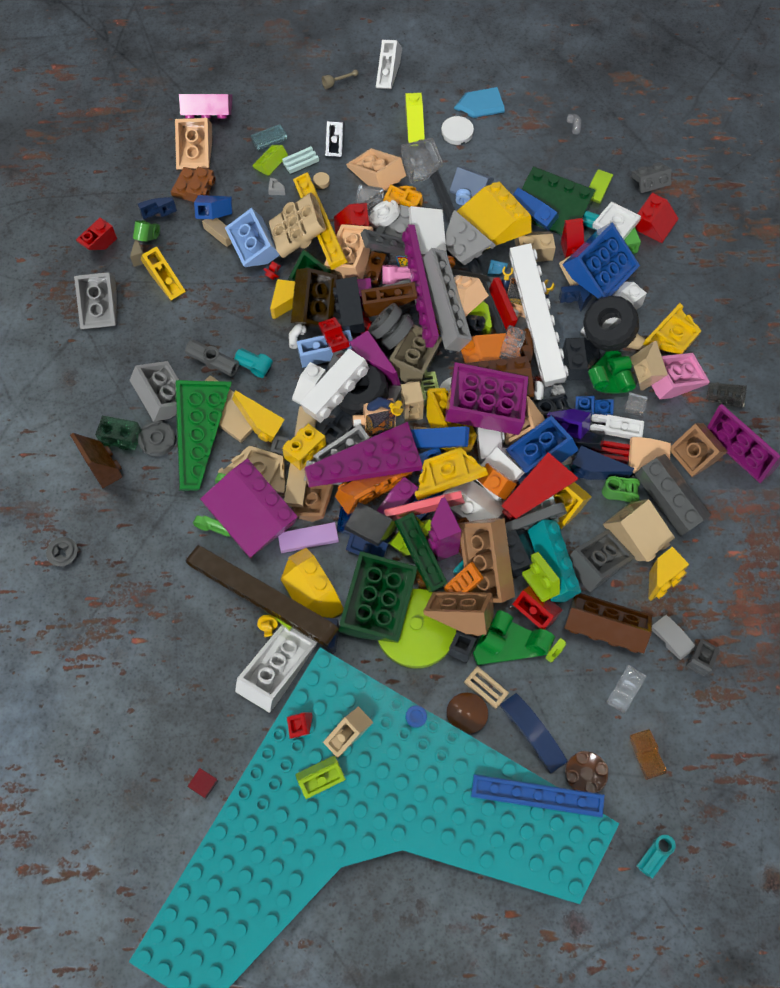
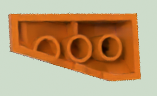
[335,472,413,515]

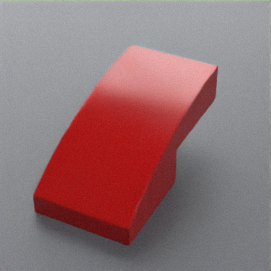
[318,317,350,353]

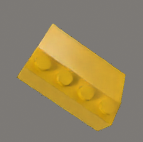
[457,181,532,250]

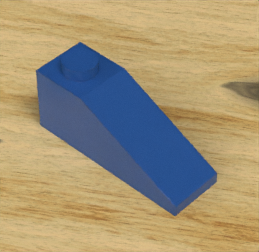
[513,188,559,231]

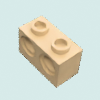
[401,382,424,422]

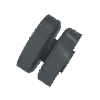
[368,303,414,350]

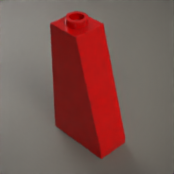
[501,452,578,519]

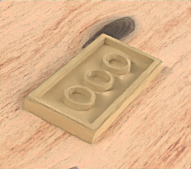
[205,375,253,443]

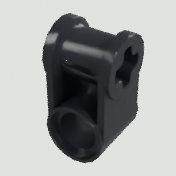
[537,394,572,420]

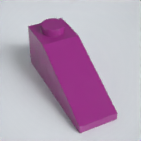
[377,477,418,515]

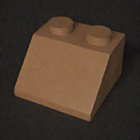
[670,423,728,477]

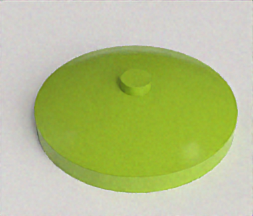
[378,589,456,668]

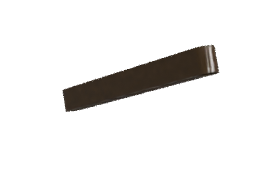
[185,545,339,647]

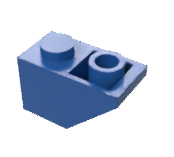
[194,195,233,219]

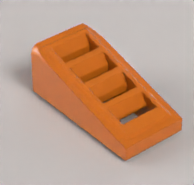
[444,562,484,592]

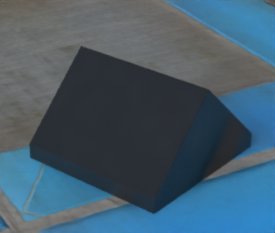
[344,502,397,547]

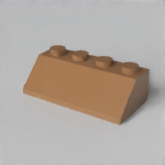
[458,518,515,603]

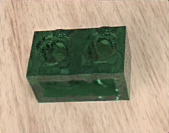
[95,415,142,450]

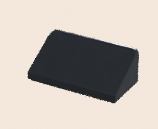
[572,432,605,451]

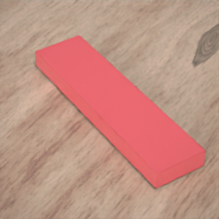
[384,491,465,521]

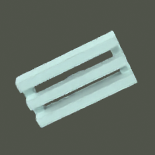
[282,147,319,174]

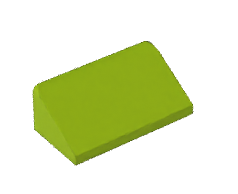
[253,145,288,176]
[295,756,346,799]

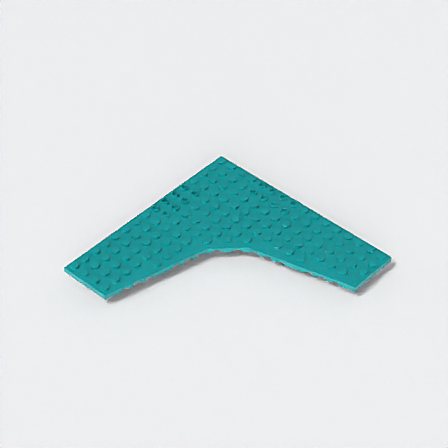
[129,648,620,988]

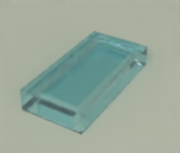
[251,124,287,150]

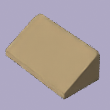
[202,218,232,247]

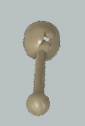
[322,70,358,89]

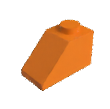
[477,463,517,500]

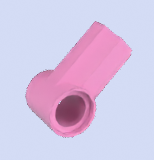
[382,265,411,285]

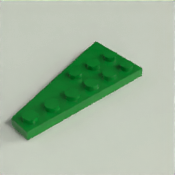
[175,380,232,491]

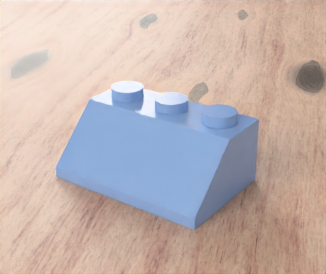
[225,208,279,267]

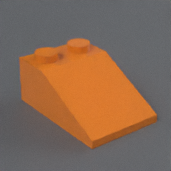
[461,333,521,363]

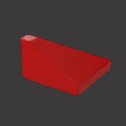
[287,712,313,739]

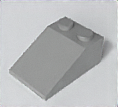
[74,272,117,330]

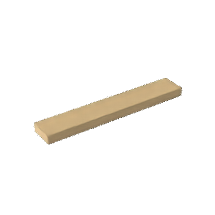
[284,406,317,507]

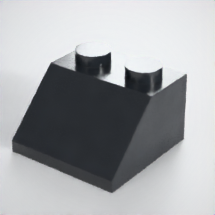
[563,337,600,381]
[507,530,535,578]

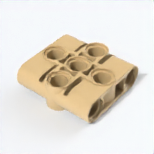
[269,193,326,258]

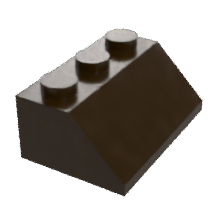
[291,268,337,327]

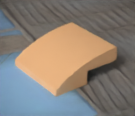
[628,437,671,474]

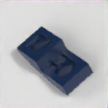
[138,197,177,219]

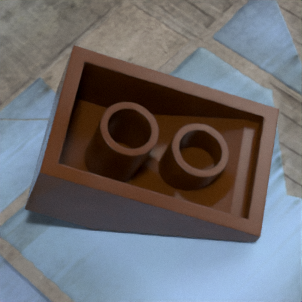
[70,433,122,489]

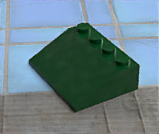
[522,166,596,235]
[338,551,418,643]

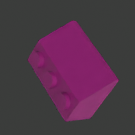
[428,497,461,562]

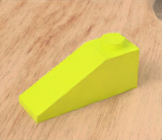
[405,93,425,145]

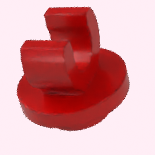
[263,261,281,280]

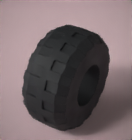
[583,295,639,352]
[338,363,389,416]

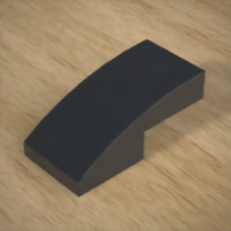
[322,410,355,445]

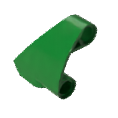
[588,351,636,394]
[473,610,555,665]

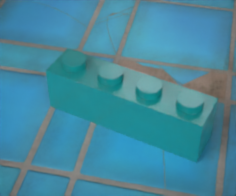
[528,519,581,602]

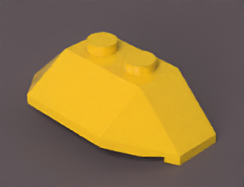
[426,388,477,452]
[281,548,344,618]

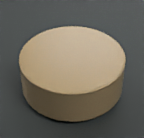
[313,172,330,189]

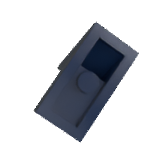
[559,285,594,312]

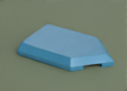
[454,87,505,118]

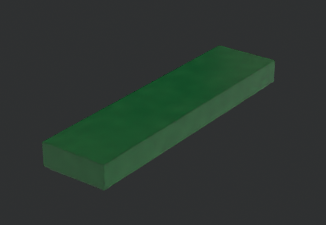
[394,512,448,593]

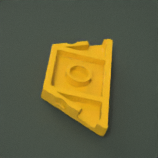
[643,303,701,354]
[415,447,488,500]

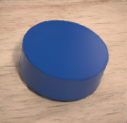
[405,705,427,728]

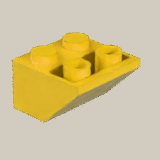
[648,546,689,601]

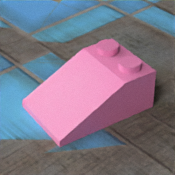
[652,353,710,400]

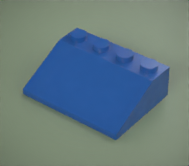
[562,222,640,299]

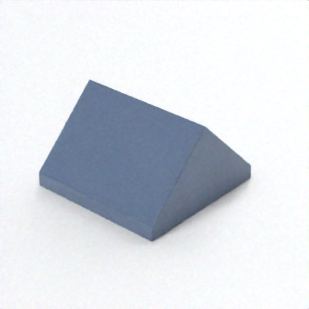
[450,166,494,198]

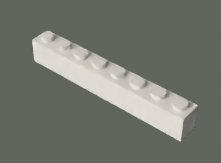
[509,243,568,387]

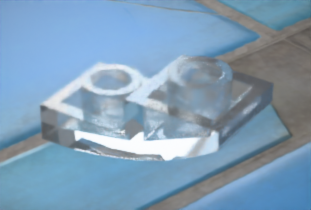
[499,325,526,359]

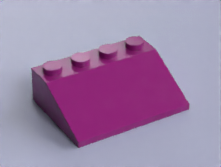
[445,362,528,435]
[707,404,780,483]
[200,458,298,558]

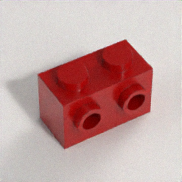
[512,586,563,630]

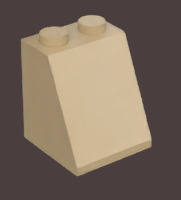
[603,499,675,562]

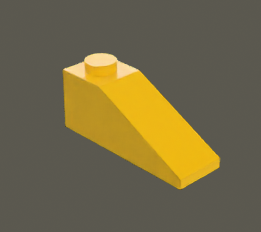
[140,246,186,301]
[232,391,285,442]

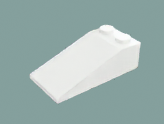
[235,625,317,713]

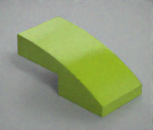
[589,169,614,204]

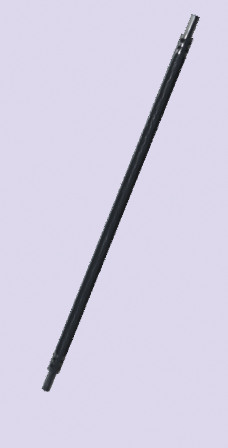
[417,139,534,400]

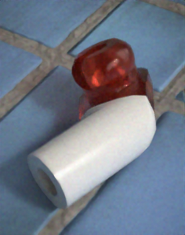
[532,375,544,400]

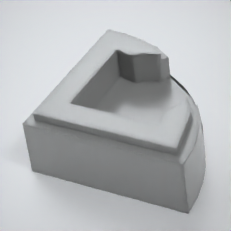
[268,178,286,195]

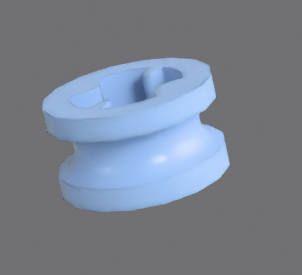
[456,189,471,205]

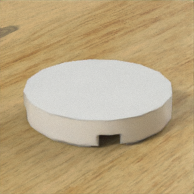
[441,116,474,145]
[368,200,400,228]

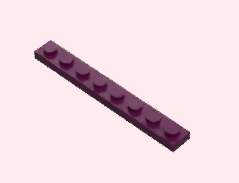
[402,224,439,348]

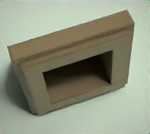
[130,240,143,267]

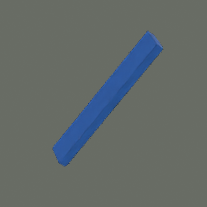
[471,774,605,818]

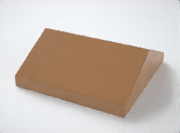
[292,483,334,522]

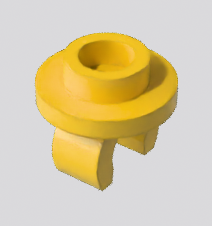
[257,615,278,637]

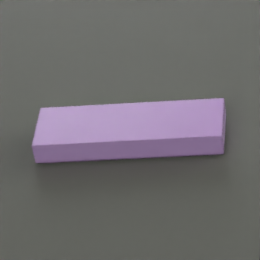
[278,522,339,553]

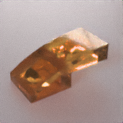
[630,729,667,780]

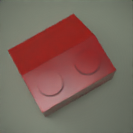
[635,193,679,243]
[334,203,369,236]

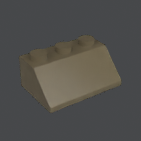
[389,324,442,384]

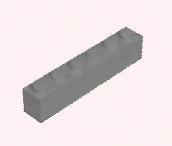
[422,248,472,352]

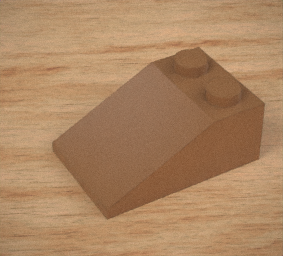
[423,592,494,636]

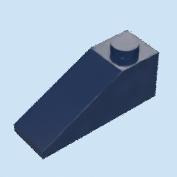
[570,446,634,480]

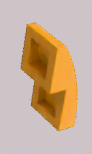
[383,184,422,207]

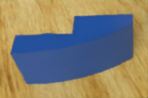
[575,396,614,416]

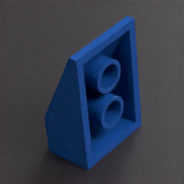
[506,415,578,475]

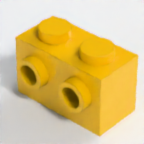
[282,423,326,471]

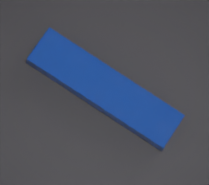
[411,426,469,449]

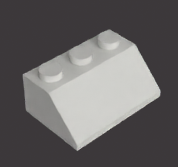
[443,481,504,522]

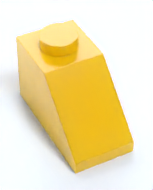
[270,279,295,319]

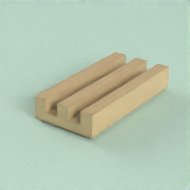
[464,666,509,709]

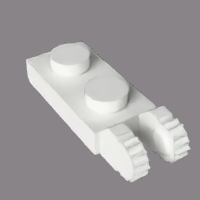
[590,414,644,439]

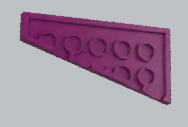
[305,422,423,487]

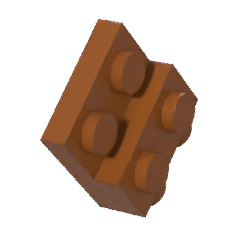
[171,167,216,202]

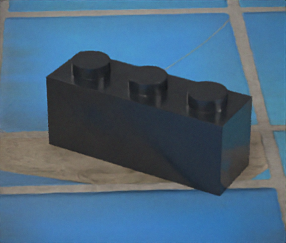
[333,276,365,334]

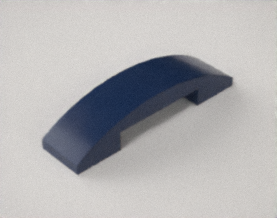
[499,693,568,774]

